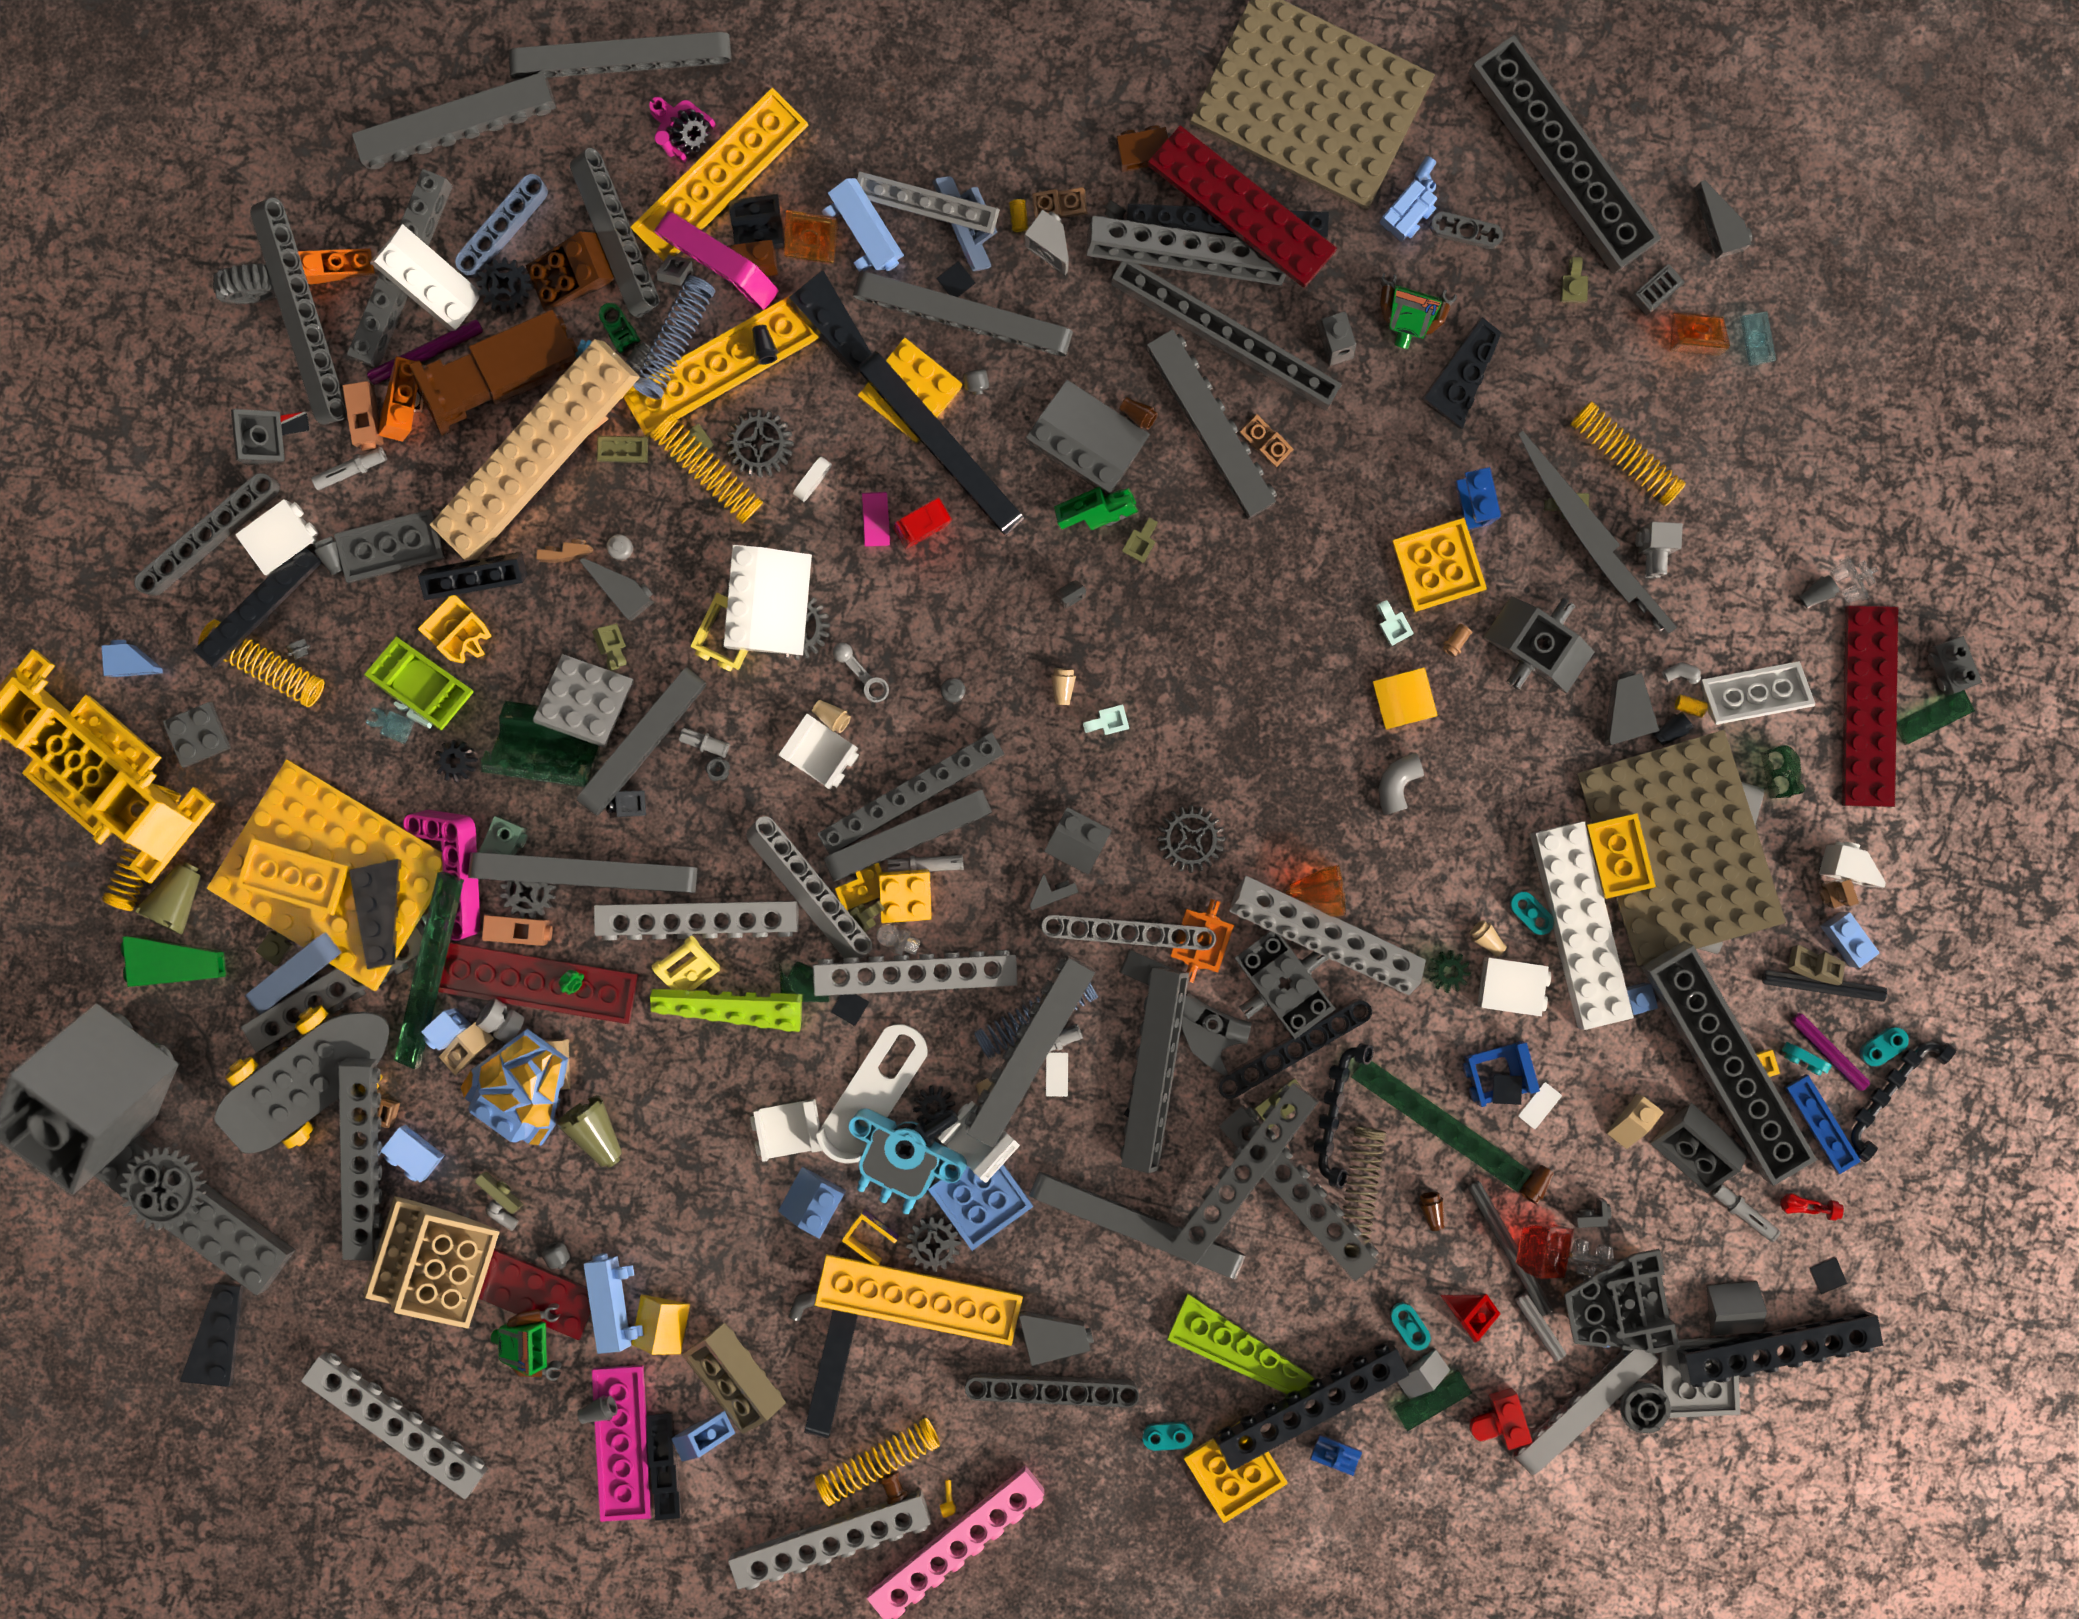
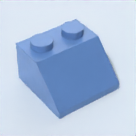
[778,1166,846,1239]

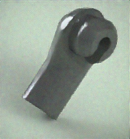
[788,1290,818,1321]

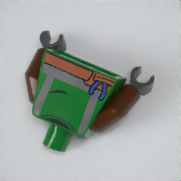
[1380,273,1457,349]
[490,1303,562,1381]

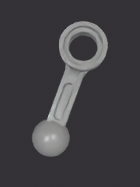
[833,642,889,702]

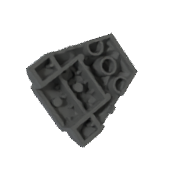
[1564,1249,1679,1353]

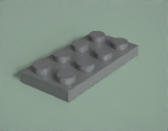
[334,509,446,583]

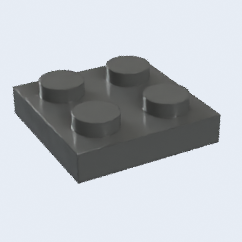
[163,702,231,768]

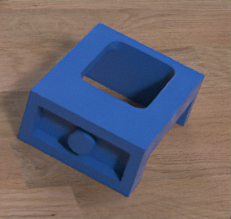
[1455,467,1501,530]
[1462,1041,1540,1107]

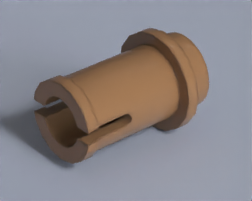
[1443,624,1472,657]

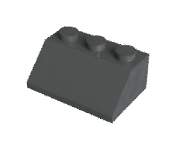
[1651,1103,1748,1193]

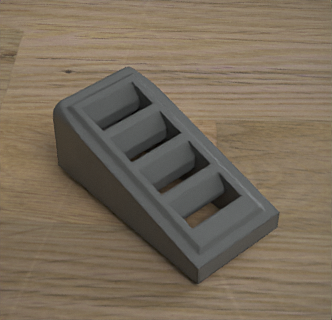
[1630,264,1685,316]
[1056,580,1086,608]

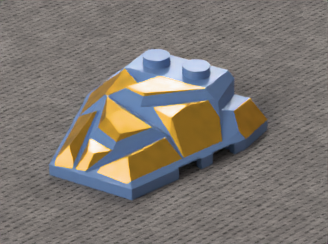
[460,1029,568,1146]

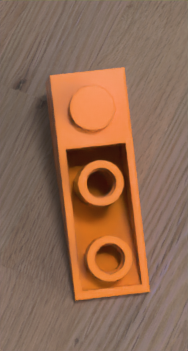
[298,248,375,284]
[378,356,417,442]

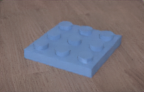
[928,1164,1033,1251]

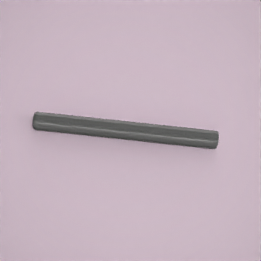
[1468,1181,1553,1316]

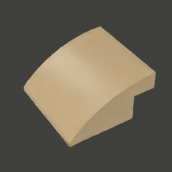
[363,1196,499,1329]

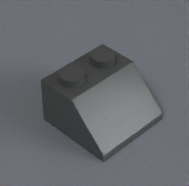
[1044,807,1112,874]

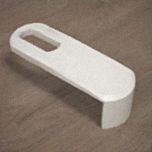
[816,1024,928,1163]

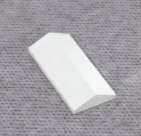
[1701,661,1815,725]

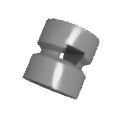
[476,998,524,1044]

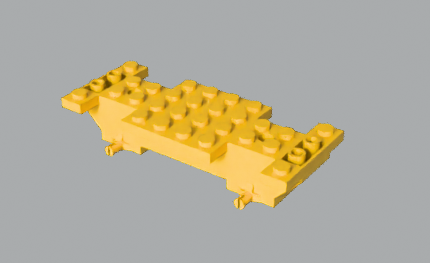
[0,649,215,883]

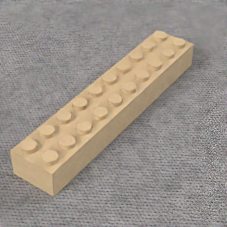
[430,339,640,560]

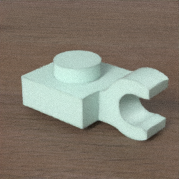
[1376,600,1414,646]
[1083,704,1129,736]

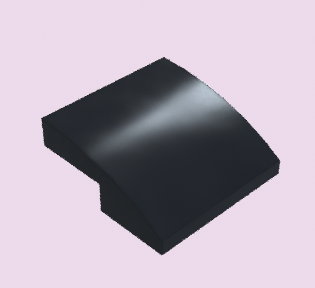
[729,194,785,249]

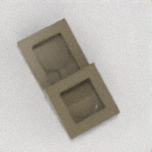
[1788,944,1845,985]

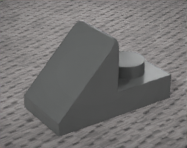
[1030,873,1078,910]

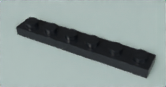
[193,547,321,669]

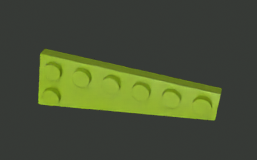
[650,989,802,1032]
[1167,1293,1315,1394]

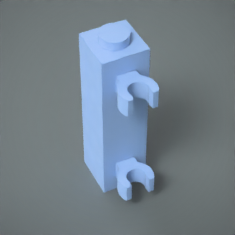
[821,178,904,271]
[584,1253,644,1354]

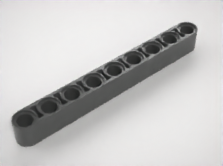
[508,32,731,80]
[250,198,347,425]
[853,271,1073,357]
[468,852,698,893]
[1029,1172,1246,1279]

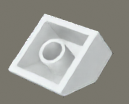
[1819,841,1886,888]

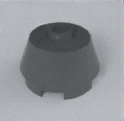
[1620,1383,1671,1433]

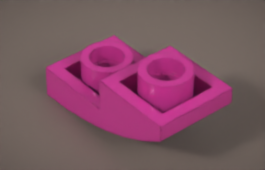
[861,492,890,547]

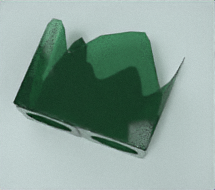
[1760,745,1805,799]
[779,961,831,1002]

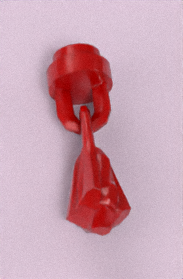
[1780,1193,1844,1221]

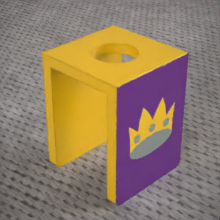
[842,1209,899,1265]

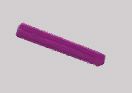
[1791,1013,1870,1091]

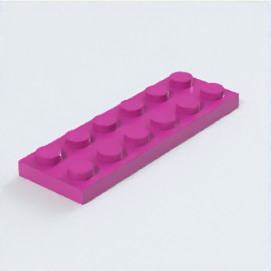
[592,1365,652,1522]

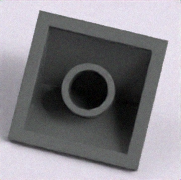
[231,409,285,466]
[1706,1281,1767,1336]

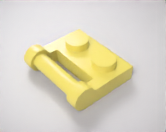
[652,936,720,991]

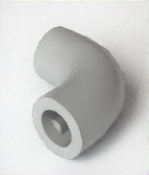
[1378,753,1424,816]

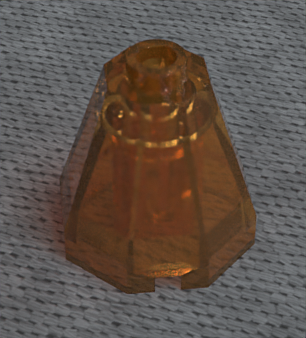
[1286,865,1346,917]

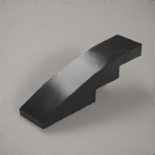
[646,1413,682,1521]

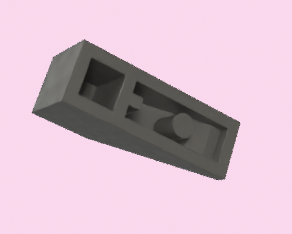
[1694,180,1752,259]
[580,558,654,621]

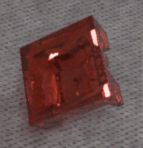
[1516,1225,1574,1278]

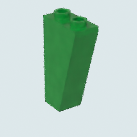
[121,936,226,987]

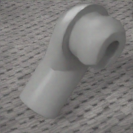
[1662,662,1701,684]
[486,1200,519,1231]

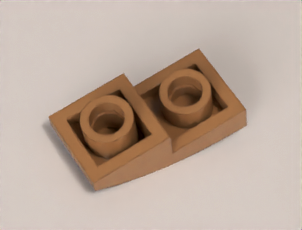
[1032,187,1088,219]
[1238,414,1294,467]
[536,539,593,563]
[1819,879,1859,908]

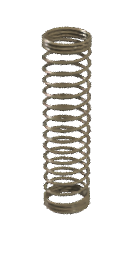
[1339,1127,1387,1256]

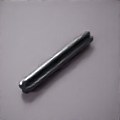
[1762,970,1888,1002]

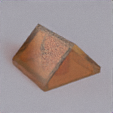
[784,210,839,264]
[1669,312,1730,356]

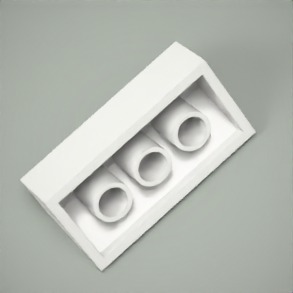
[370,224,480,331]

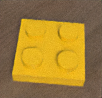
[878,869,931,923]

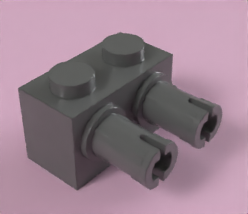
[1927,636,1982,695]

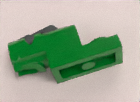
[1054,487,1138,530]

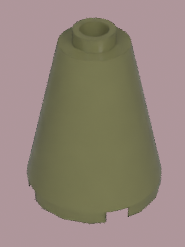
[135,862,201,935]
[557,1095,622,1168]

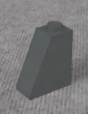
[1604,670,1659,746]
[1019,1311,1094,1366]

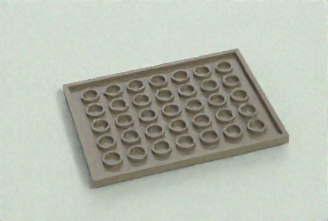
[1190,0,1435,210]
[1576,730,1786,966]

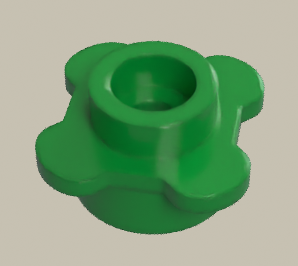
[559,970,584,995]

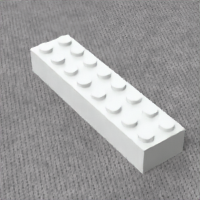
[1530,821,1633,1030]

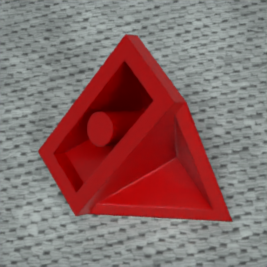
[1440,1294,1501,1343]

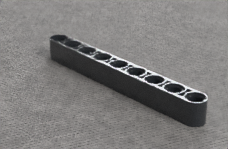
[857,350,1025,536]

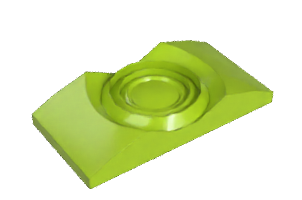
[364,636,474,731]

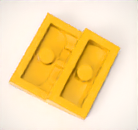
[1373,668,1438,730]

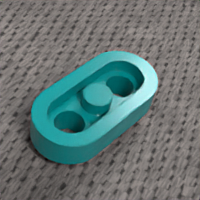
[1509,892,1554,935]
[1859,1027,1909,1066]
[1781,1042,1832,1076]
[1390,1302,1431,1351]
[1142,1422,1193,1451]

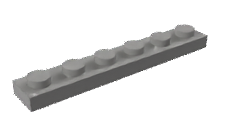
[857,171,1000,234]

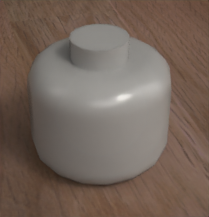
[606,534,633,560]

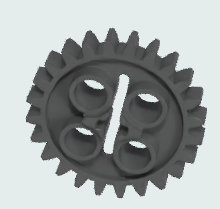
[120,1146,206,1231]

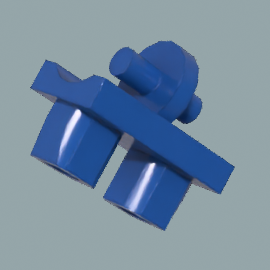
[1310,1434,1362,1476]

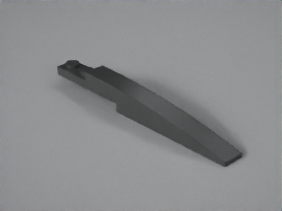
[1517,429,1677,634]

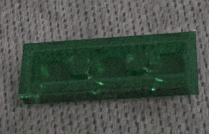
[1897,690,1975,745]
[1393,1370,1472,1432]

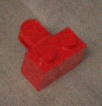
[1469,1387,1533,1450]

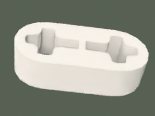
[793,457,832,502]

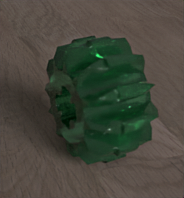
[1427,950,1471,993]

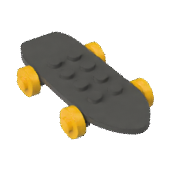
[214,1005,389,1154]

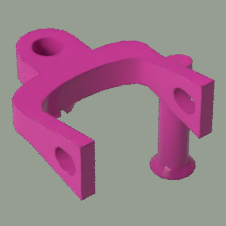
[649,97,716,163]

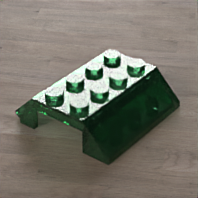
[481,701,600,787]

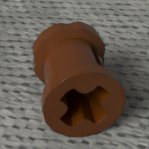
[878,1471,908,1504]

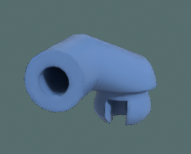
[1415,156,1436,193]

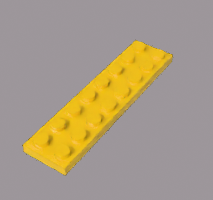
[631,88,808,262]
[623,294,820,437]
[814,1254,1023,1346]

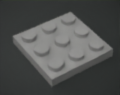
[533,654,633,748]
[1659,1337,1741,1418]

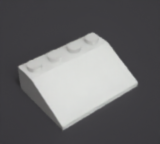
[724,545,812,655]

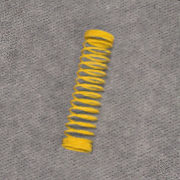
[1570,401,1686,506]
[650,414,763,524]
[198,619,324,707]
[101,784,181,911]
[814,1418,940,1506]

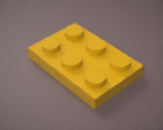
[1586,813,1656,899]

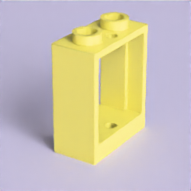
[690,593,748,672]

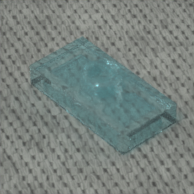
[1740,311,1776,366]

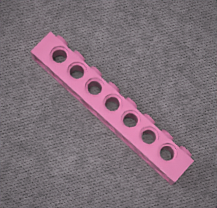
[867,1465,1044,1619]

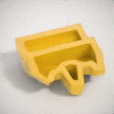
[418,595,492,664]

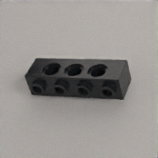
[418,551,528,601]

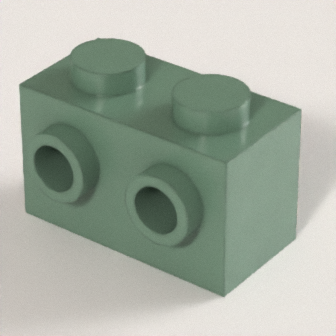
[478,816,528,855]

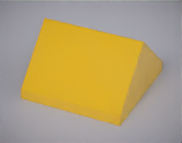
[631,1294,691,1355]

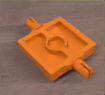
[1170,899,1234,983]

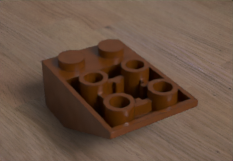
[525,231,615,311]

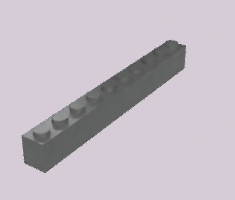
[1111,261,1342,411]

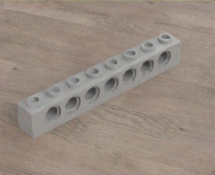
[1229,876,1426,995]
[594,901,799,940]
[813,950,1017,996]
[301,1352,489,1499]
[728,1489,931,1590]

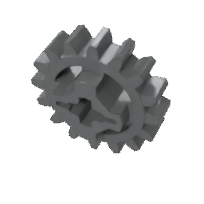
[500,881,556,919]
[906,1216,961,1272]

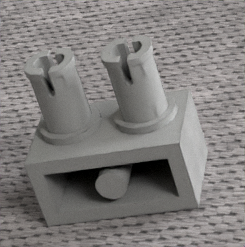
[1635,522,1683,578]

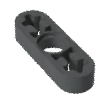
[1430,212,1503,249]

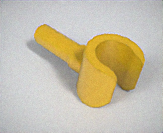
[940,1480,956,1518]

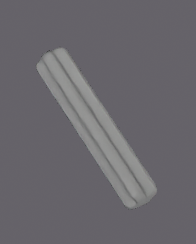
[1515,1293,1566,1361]

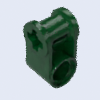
[599,303,641,354]

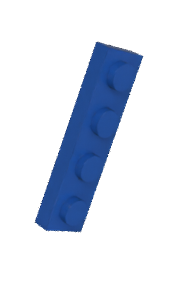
[1784,1074,1861,1174]

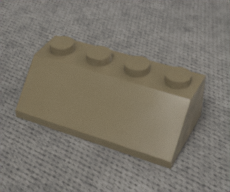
[682,1323,786,1434]

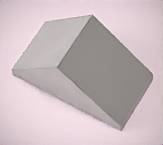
[1398,1349,1450,1399]

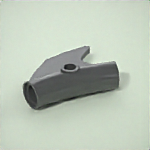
[1181,993,1252,1076]

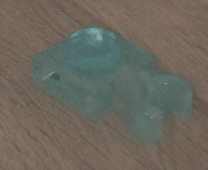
[366,708,415,744]

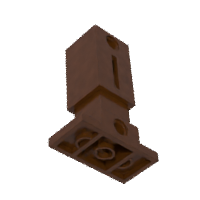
[410,309,578,436]

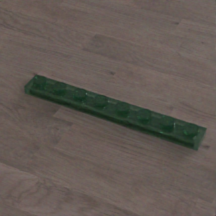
[394,871,464,1070]
[1351,1061,1532,1192]

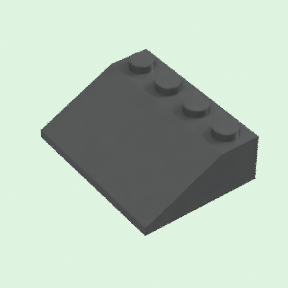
[1026,380,1150,495]

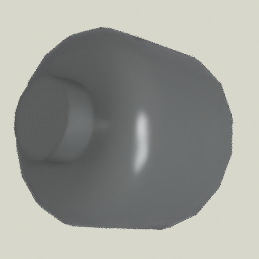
[963,369,989,395]
[941,678,966,703]
[542,1241,570,1269]

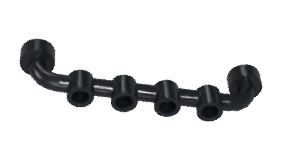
[1851,1041,1957,1163]
[1313,1043,1374,1189]

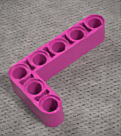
[654,210,779,311]
[403,810,480,941]

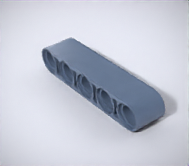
[455,174,548,278]
[245,932,342,1015]

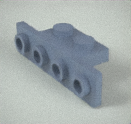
[933,176,998,271]

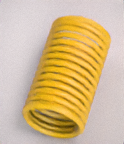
[1009,199,1028,232]
[1675,694,1708,718]

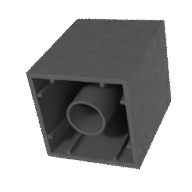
[0,1003,179,1196]

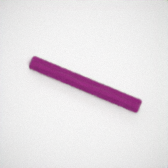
[367,320,483,385]

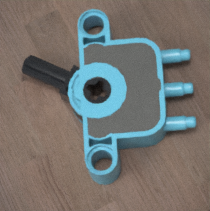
[848,1108,967,1214]

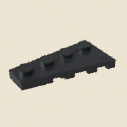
[786,270,872,376]
[1422,317,1502,429]
[349,859,401,970]
[180,1282,243,1387]

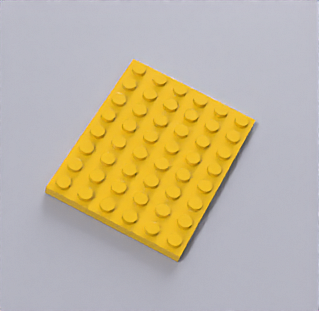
[206,759,443,991]

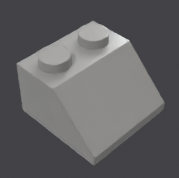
[1025,210,1069,275]

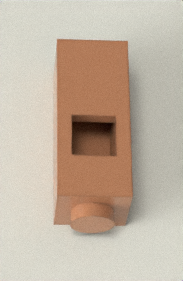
[342,381,384,451]
[482,915,553,946]

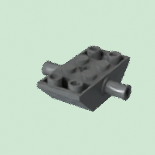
[1483,596,1594,694]
[1235,931,1335,1039]

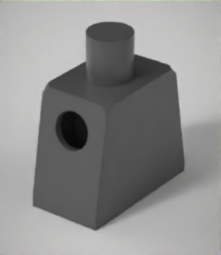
[1315,311,1356,366]

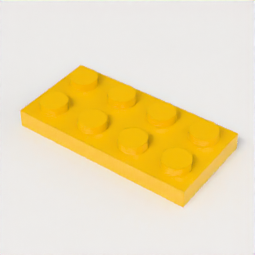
[236,838,349,915]

